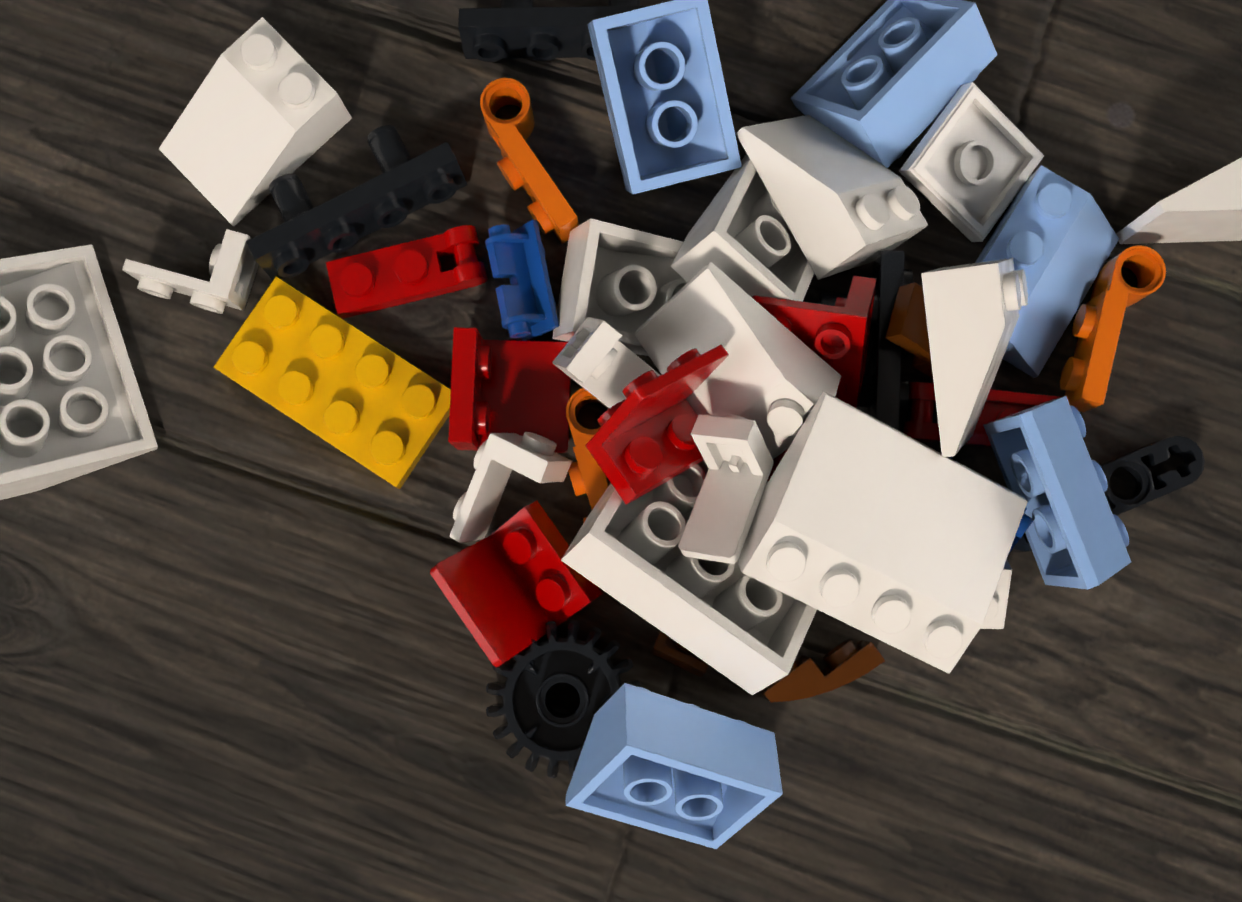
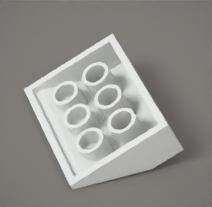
[0,244,158,500]
[738,391,1028,674]
[561,460,817,695]

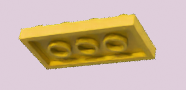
[213,277,451,489]

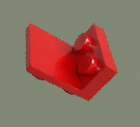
[752,276,877,408]
[448,327,571,453]
[585,345,729,505]
[430,500,603,667]

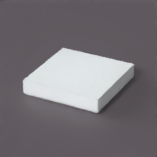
[899,82,1044,242]

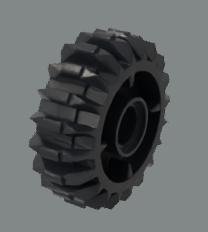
[486,620,640,778]

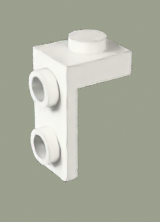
[678,414,774,564]
[450,432,572,543]

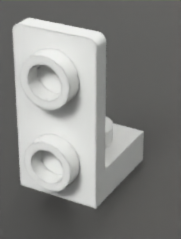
[122,229,259,314]
[552,317,660,408]

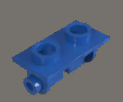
[485,219,559,341]

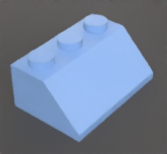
[587,0,742,195]
[791,0,997,168]
[975,165,1119,378]
[983,396,1131,590]
[566,683,783,849]

